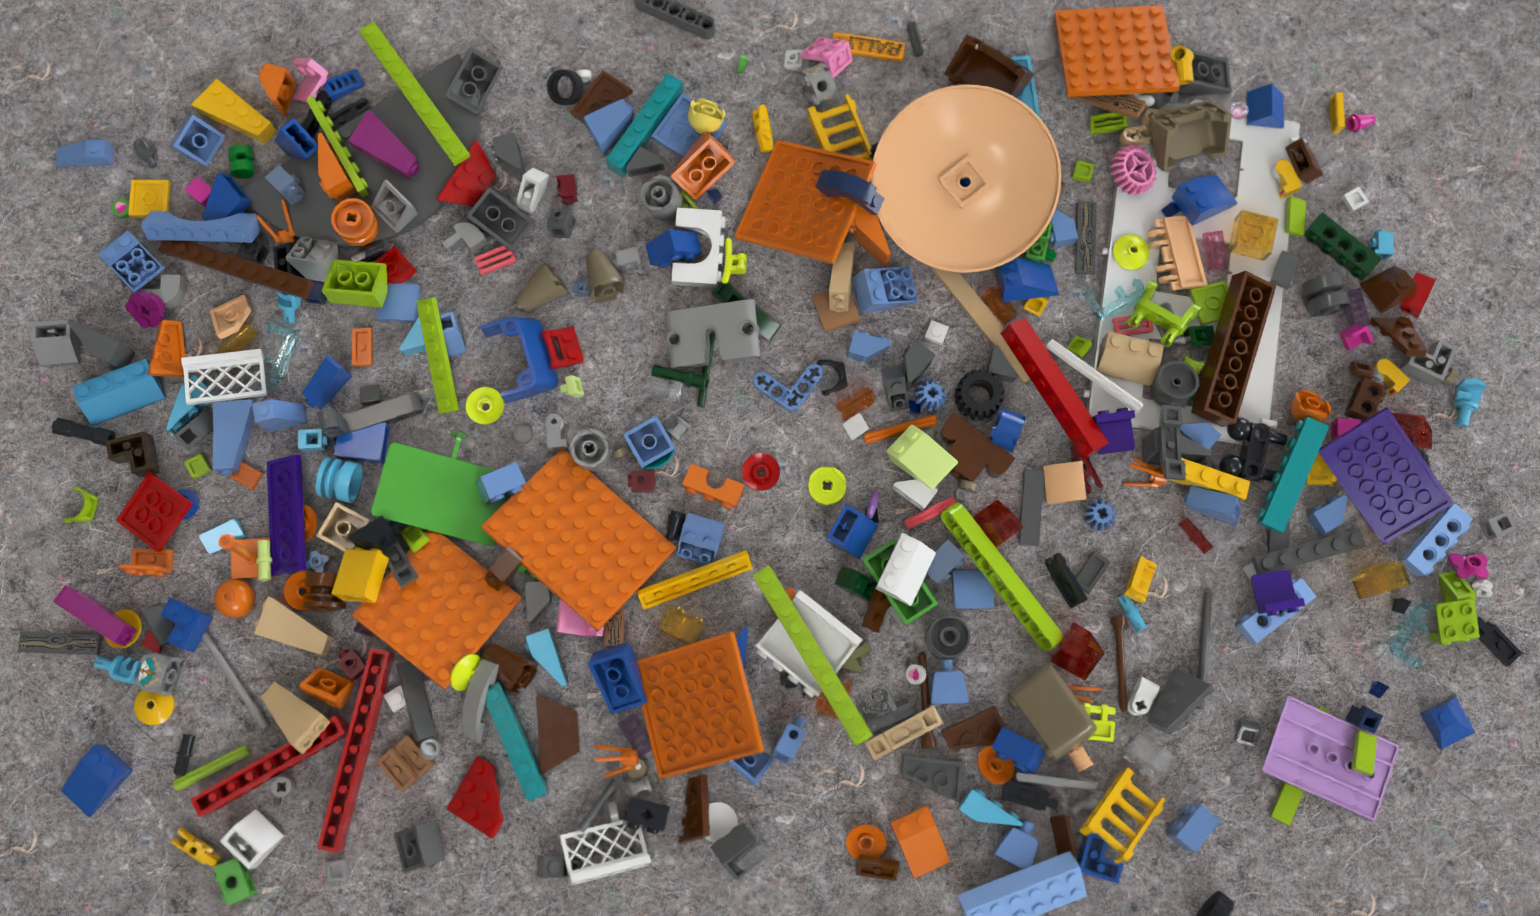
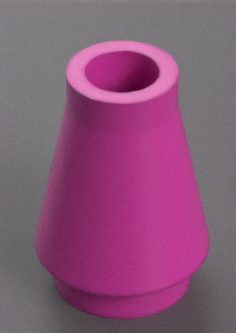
[1346,114,1376,132]

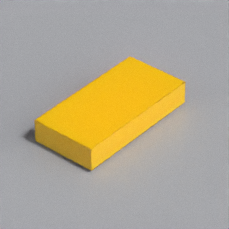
[1329,92,1345,134]

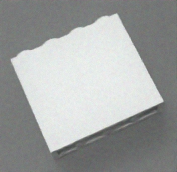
[755,590,863,697]

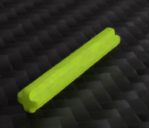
[173,745,250,791]

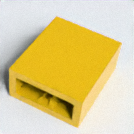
[332,547,389,603]

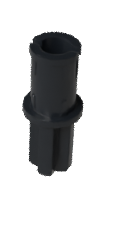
[173,734,196,775]

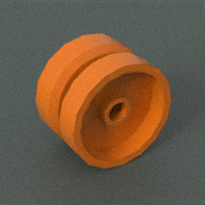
[331,198,379,246]

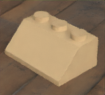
[1096,331,1164,387]

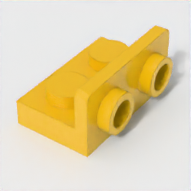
[1307,446,1337,487]

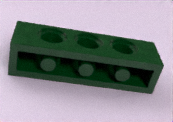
[1304,212,1382,281]

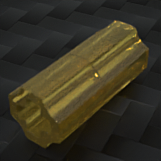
[216,322,258,353]

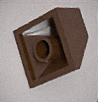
[1360,266,1417,314]

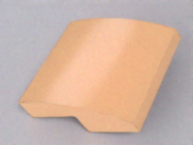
[1043,461,1086,504]

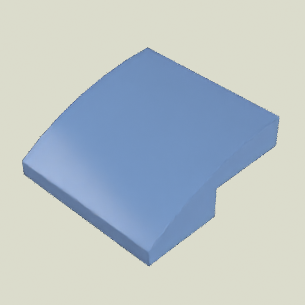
[376,283,420,323]
[952,570,994,609]

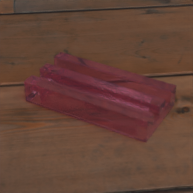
[1203,231,1228,270]

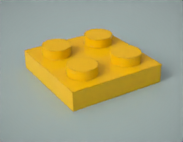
[128,180,171,218]

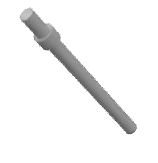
[202,632,269,730]

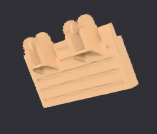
[1146,216,1208,291]

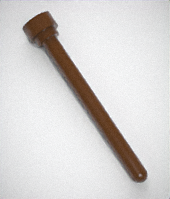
[1110,617,1128,712]
[918,653,937,749]

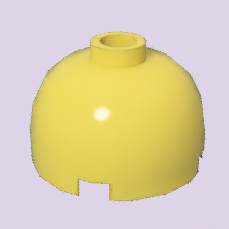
[687,99,726,134]

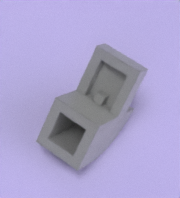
[442,222,489,254]
[141,275,187,309]

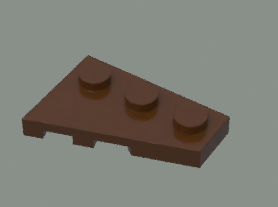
[571,70,633,124]
[1370,317,1427,356]
[941,706,1005,750]
[679,775,710,844]

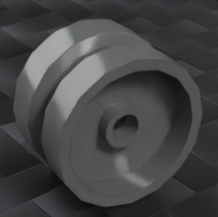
[1150,361,1199,408]

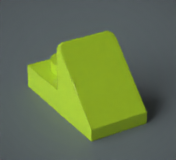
[1438,571,1477,602]

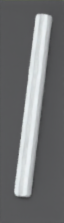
[1046,339,1143,413]

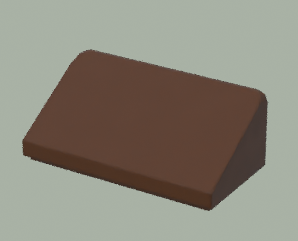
[1050,814,1077,856]

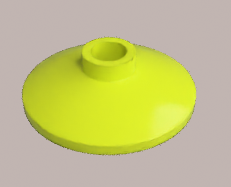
[1113,234,1150,270]
[466,387,504,425]
[450,654,482,691]

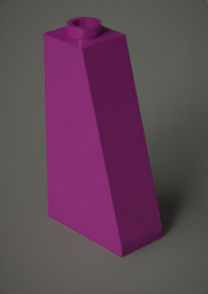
[348,110,419,180]
[53,585,137,646]

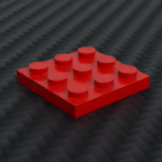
[116,472,193,552]

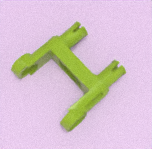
[1127,280,1202,347]

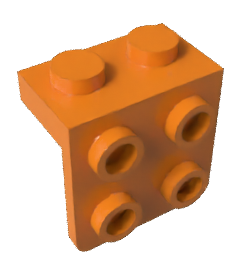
[118,548,175,577]

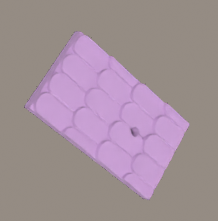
[1261,696,1399,821]

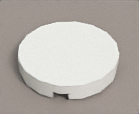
[705,802,738,843]

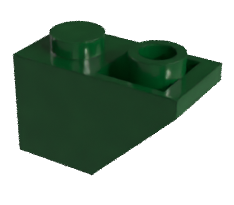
[834,566,877,602]

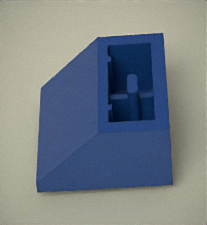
[826,504,878,560]

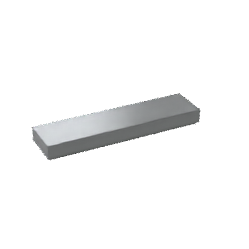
[1013,772,1097,791]

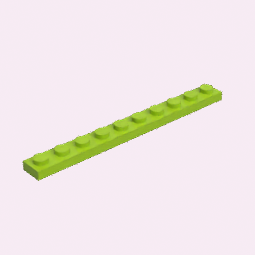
[358,21,471,166]
[753,565,873,747]

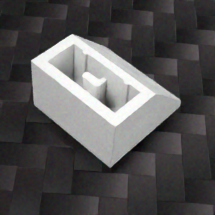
[220,809,285,869]

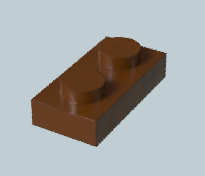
[861,589,889,633]
[856,855,899,881]

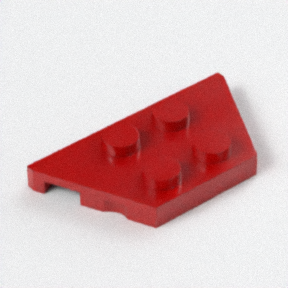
[436,140,497,207]

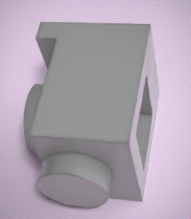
[613,246,643,272]
[1479,511,1517,540]

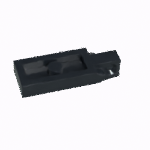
[1477,617,1522,667]
[1001,780,1059,811]

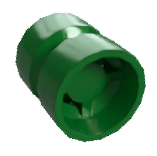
[228,145,255,179]

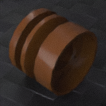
[303,572,346,612]

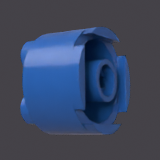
[989,408,1026,452]

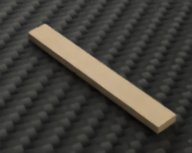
[931,267,1030,384]

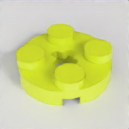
[808,467,846,506]

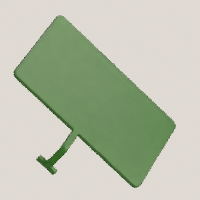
[371,431,509,547]

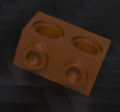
[1344,377,1386,422]

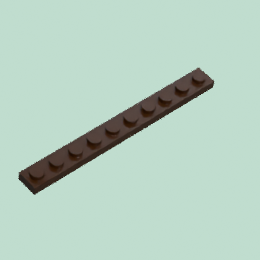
[158,240,314,300]

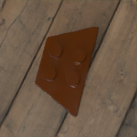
[536,696,580,774]

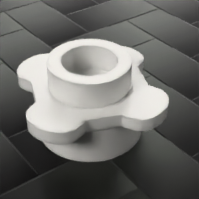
[1472,579,1493,597]

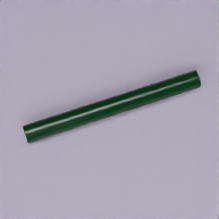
[697,333,715,408]

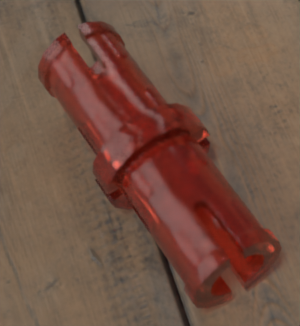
[1178,517,1213,554]

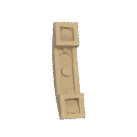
[865,705,944,761]

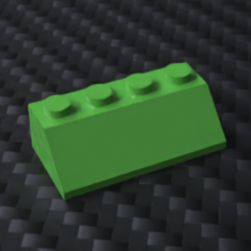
[862,538,938,626]

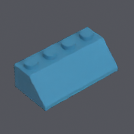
[72,359,166,426]

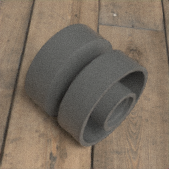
[1301,273,1351,317]
[925,616,970,660]

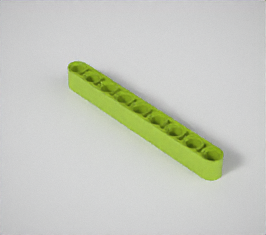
[941,502,1063,652]

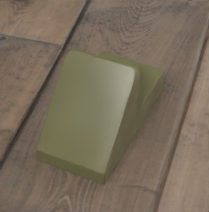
[840,642,872,674]

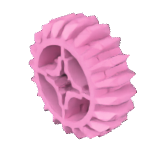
[1109,145,1158,195]

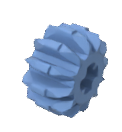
[914,379,947,412]
[1084,498,1118,531]

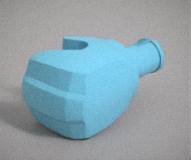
[277,291,302,323]
[1454,378,1486,428]
[94,655,141,685]

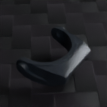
[817,359,848,396]

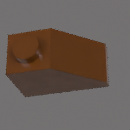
[1285,138,1324,184]
[484,546,523,592]

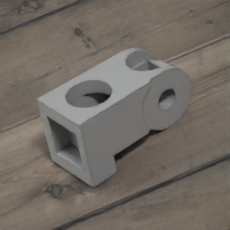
[545,413,569,452]

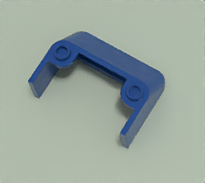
[480,317,559,404]

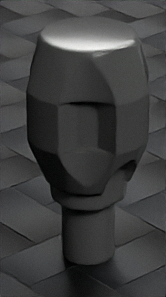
[133,138,157,168]

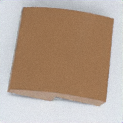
[812,291,860,333]
[377,734,436,793]

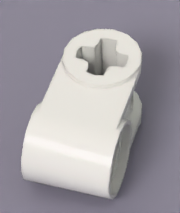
[1128,676,1160,716]

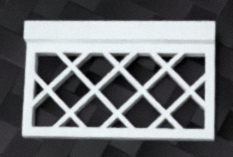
[181,349,267,405]
[559,820,651,886]

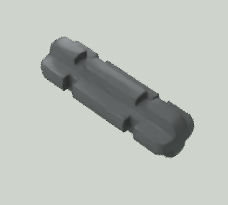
[907,21,924,57]

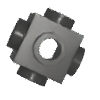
[547,208,576,238]

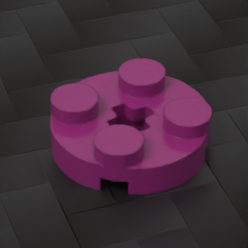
[125,290,166,328]

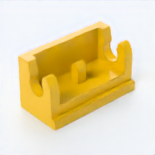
[1124,556,1157,604]

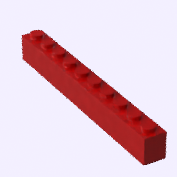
[317,648,395,853]

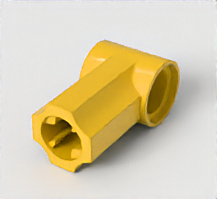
[1170,45,1194,85]

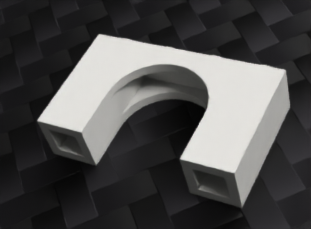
[672,208,726,288]

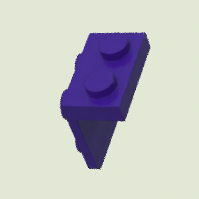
[1092,408,1135,454]
[1251,570,1305,617]

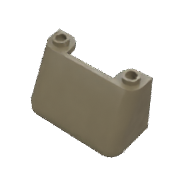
[1150,101,1232,172]
[1007,663,1097,761]

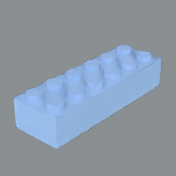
[957,851,1087,916]

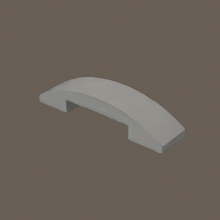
[462,659,499,742]

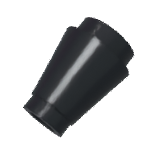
[666,510,686,540]

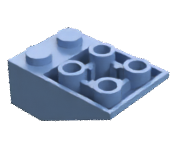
[98,230,165,293]
[852,267,919,313]

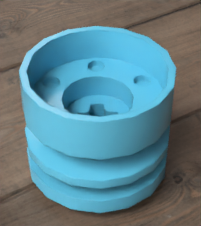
[316,457,363,503]

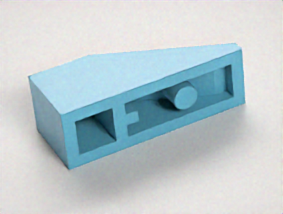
[524,629,569,687]

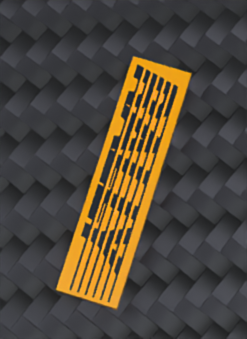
[833,32,905,62]

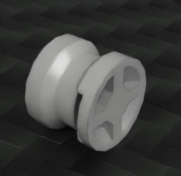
[271,777,296,797]

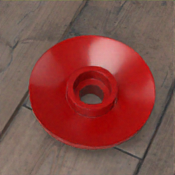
[742,453,780,491]

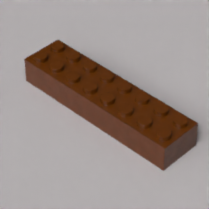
[1191,270,1276,427]

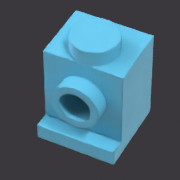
[1369,230,1394,260]
[298,429,330,453]

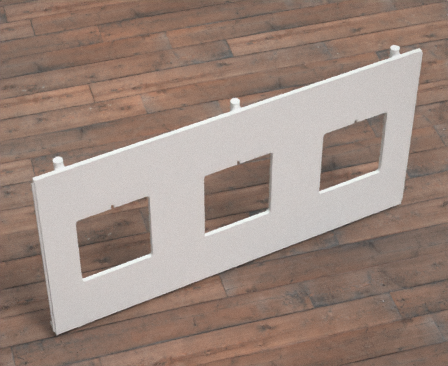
[1083,94,1306,445]

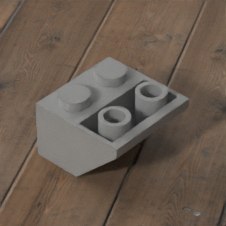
[286,236,339,282]
[31,320,80,366]

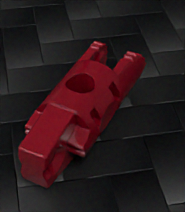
[1070,446,1104,494]

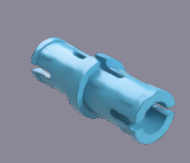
[1117,595,1147,633]

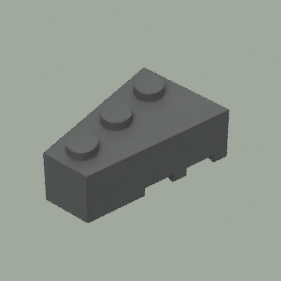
[1148,668,1214,735]

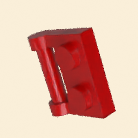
[541,326,584,370]

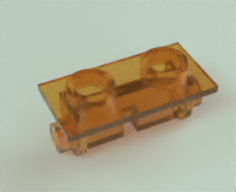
[982,286,1017,326]
[836,387,876,421]

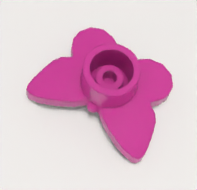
[1448,553,1489,579]

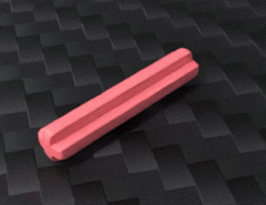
[903,497,956,530]

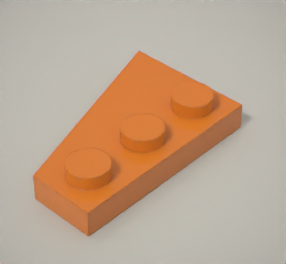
[147,320,185,378]

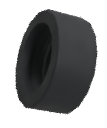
[547,69,584,105]

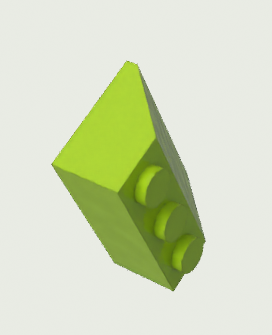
[322,259,388,308]

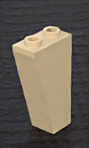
[829,242,855,312]
[254,596,333,656]
[261,681,330,754]

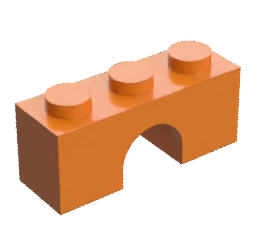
[682,463,745,510]

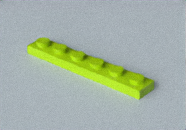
[306,96,369,198]
[416,297,459,414]

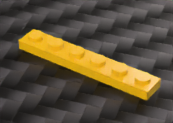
[636,550,753,610]

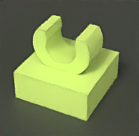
[559,375,584,398]

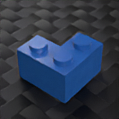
[645,229,702,268]
[160,597,213,652]
[991,727,1045,775]
[1076,833,1124,884]

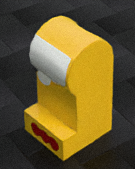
[1271,159,1303,199]
[1371,359,1410,396]

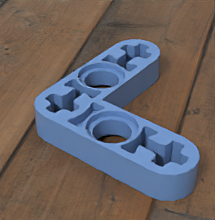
[753,364,823,412]

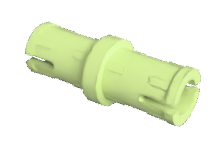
[256,540,272,581]

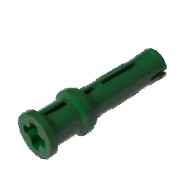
[651,364,710,392]

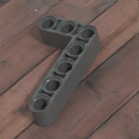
[634,0,715,39]
[317,392,423,441]

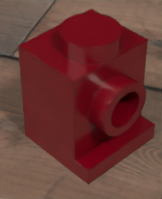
[556,174,578,205]
[627,470,656,493]
[337,649,366,681]

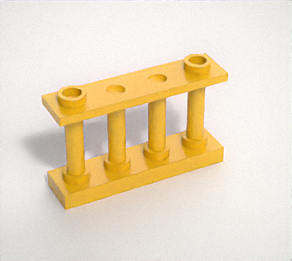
[807,94,872,161]
[1079,767,1166,864]

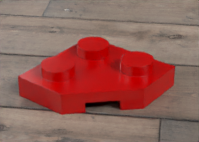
[373,246,418,284]

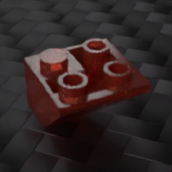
[1392,413,1432,452]
[972,500,1024,548]
[1051,622,1105,681]

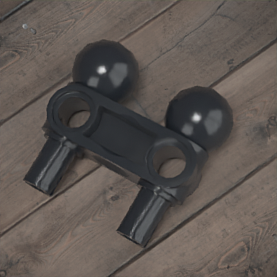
[1219,417,1288,482]

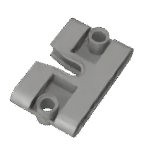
[665,299,761,370]

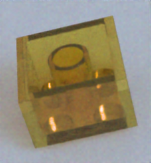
[1228,210,1278,261]
[1351,560,1411,600]
[658,605,706,645]

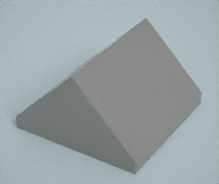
[371,180,418,233]

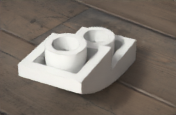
[784,50,824,72]

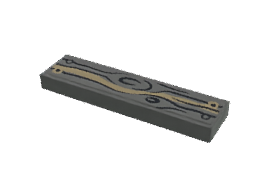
[1075,201,1096,275]
[18,632,102,655]

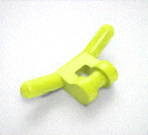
[721,238,747,284]

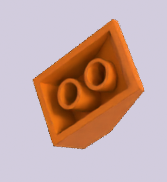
[670,131,735,201]
[318,133,358,203]
[849,206,891,267]
[889,805,951,879]

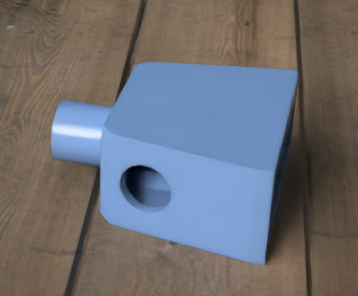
[929,660,969,705]
[772,716,807,765]
[992,820,1039,869]

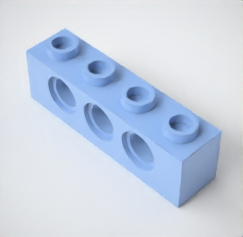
[1399,503,1473,577]
[1236,578,1317,645]

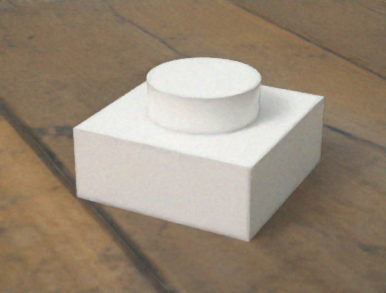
[1341,187,1369,213]
[924,320,949,346]
[384,685,406,713]

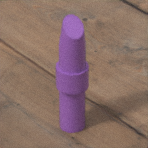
[867,490,879,519]

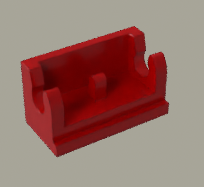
[1400,272,1436,318]

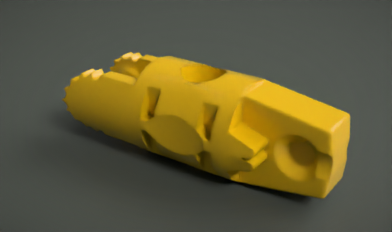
[752,104,773,152]
[170,827,222,867]

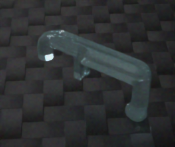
[1082,278,1144,320]
[256,323,299,389]
[1389,601,1436,669]

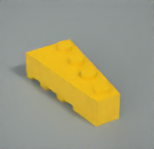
[191,78,277,144]

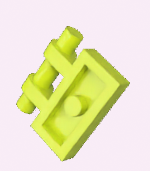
[1081,702,1116,742]

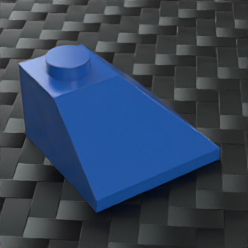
[1420,696,1475,750]

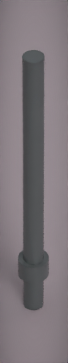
[1195,592,1213,710]

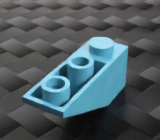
[166,375,216,435]
[957,788,1023,826]

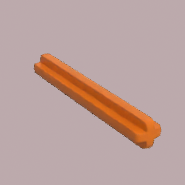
[863,414,937,444]

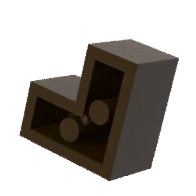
[106,432,160,477]

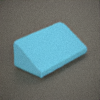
[199,519,246,555]

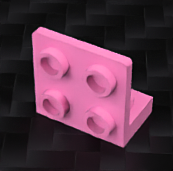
[800,37,853,78]
[292,57,329,103]
[557,599,604,637]

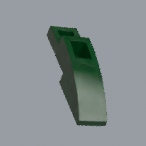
[712,282,782,340]

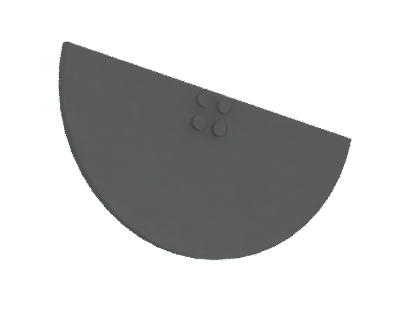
[243,53,480,247]

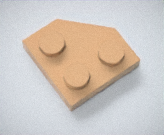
[210,295,251,340]

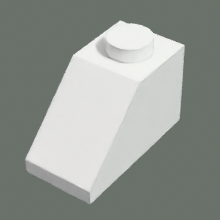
[515,168,549,215]
[892,479,938,511]

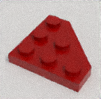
[446,755,504,839]

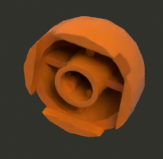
[1290,390,1331,423]
[214,579,256,618]

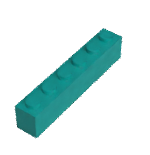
[606,73,683,177]
[1256,417,1329,533]
[485,682,549,802]

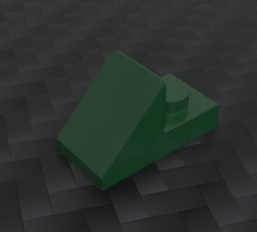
[1183,326,1215,350]

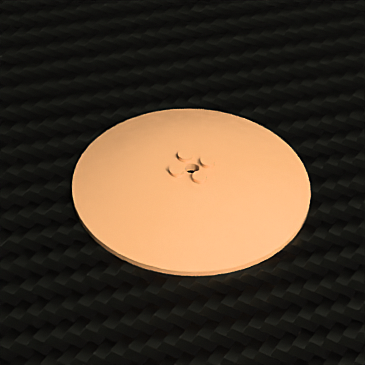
[871,85,1061,273]

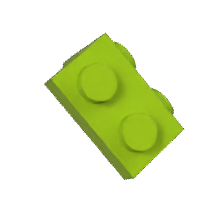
[1429,599,1480,645]

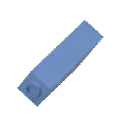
[213,399,256,476]

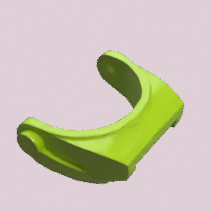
[63,486,99,524]

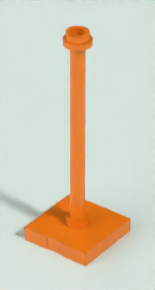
[218,534,273,580]

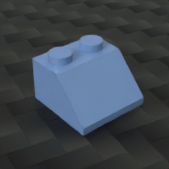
[168,114,226,167]
[623,415,675,468]

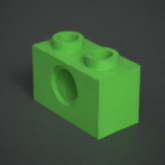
[214,857,258,906]

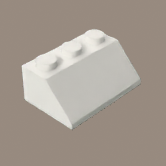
[875,533,936,606]

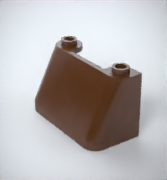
[944,34,1034,98]

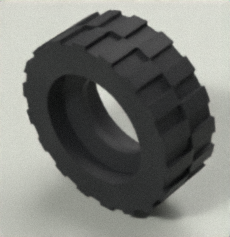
[1196,891,1235,916]

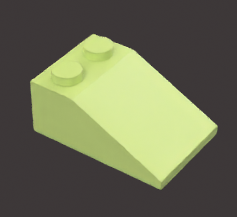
[886,424,958,490]

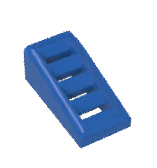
[323,69,365,102]

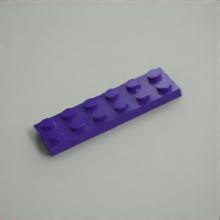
[266,454,306,576]

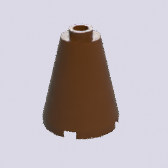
[483,644,538,696]

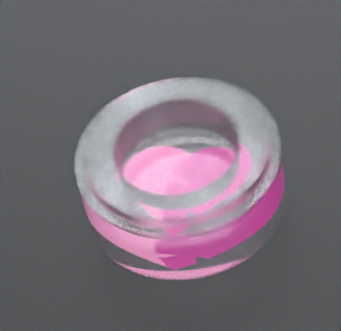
[1228,102,1248,120]

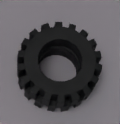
[954,369,1005,420]

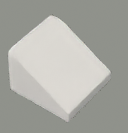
[842,413,869,440]

